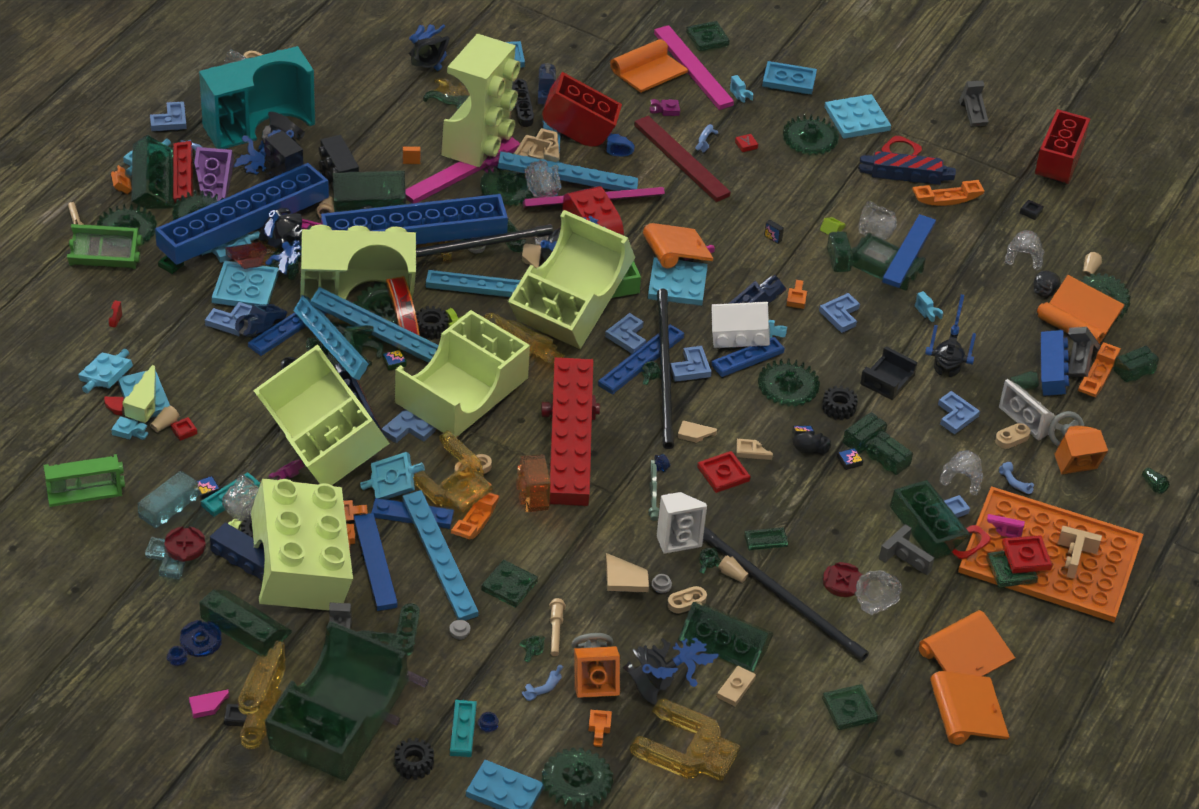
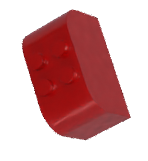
[542,72,622,147]
[1035,109,1090,184]
[562,186,624,236]

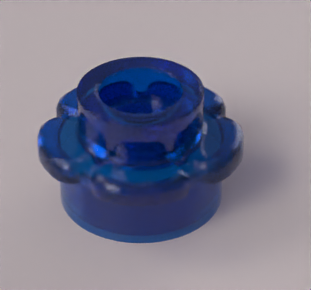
[654,454,670,472]
[167,646,188,666]
[478,712,499,732]

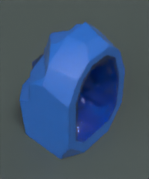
[607,134,635,157]

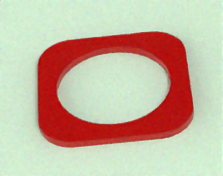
[882,136,922,156]
[946,525,991,559]

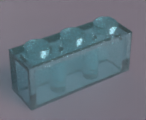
[137,471,199,529]

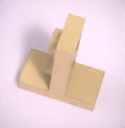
[1058,526,1102,579]

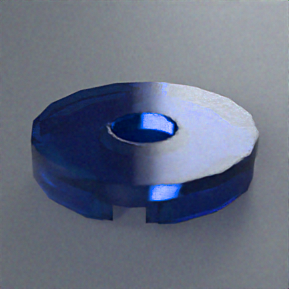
[180,620,222,657]

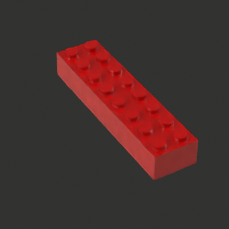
[549,357,593,506]

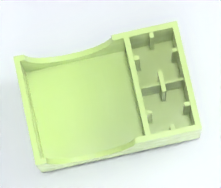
[441,34,520,167]
[508,210,635,349]
[300,225,416,301]
[395,310,530,439]
[253,345,390,485]
[251,479,353,610]

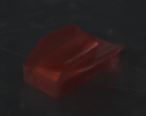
[225,242,267,269]

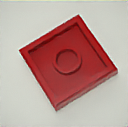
[697,451,751,493]
[1002,535,1052,573]

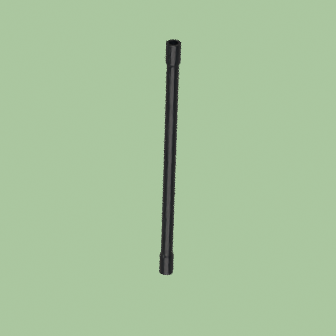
[416,224,553,258]
[657,289,674,449]
[703,526,869,662]

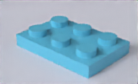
[118,370,170,421]

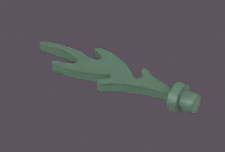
[648,460,659,521]

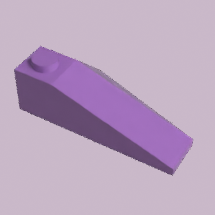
[194,147,234,207]

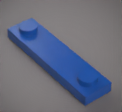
[712,337,785,377]
[371,498,454,529]

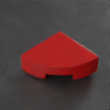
[109,301,122,328]
[104,396,124,416]

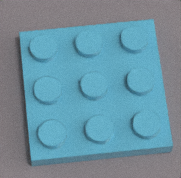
[824,94,891,139]
[648,257,708,306]
[212,261,279,306]

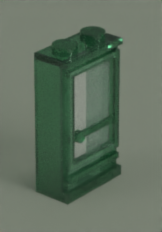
[849,232,926,291]

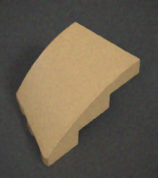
[514,128,560,162]
[606,553,649,592]

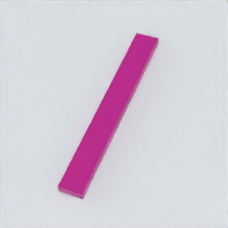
[654,25,734,110]
[402,137,520,204]
[522,187,665,208]

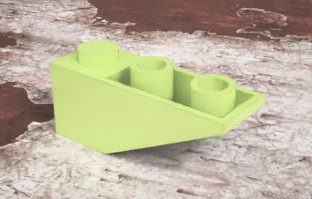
[123,365,156,423]

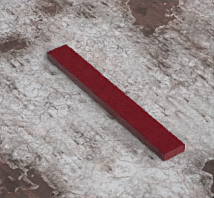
[634,115,731,202]

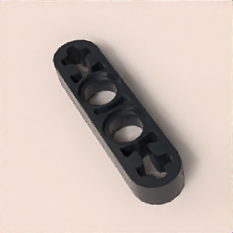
[512,79,534,127]

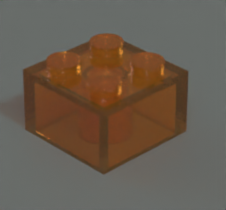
[516,454,551,512]

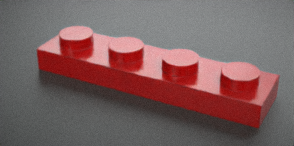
[173,141,193,203]

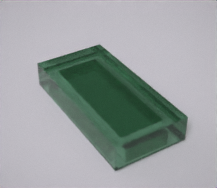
[744,527,788,551]

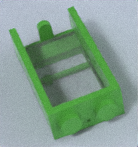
[67,224,143,269]
[44,454,125,507]

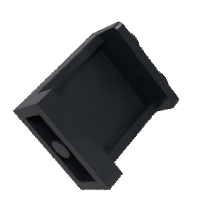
[860,347,917,400]

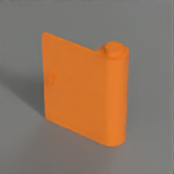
[610,39,688,93]
[643,223,713,269]
[1037,275,1125,344]
[919,610,1015,676]
[930,671,1009,745]

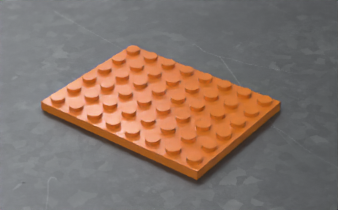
[958,486,1143,623]

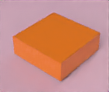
[403,147,420,164]

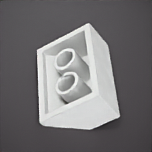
[712,302,770,348]
[999,379,1056,441]
[657,492,707,554]

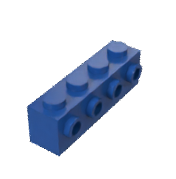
[1041,330,1069,396]

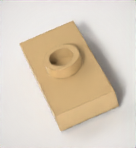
[717,666,756,707]

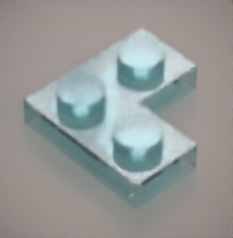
[145,537,186,579]

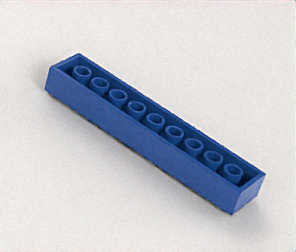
[155,163,329,265]
[321,194,508,244]

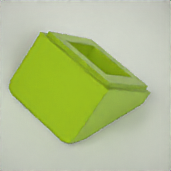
[820,217,846,237]

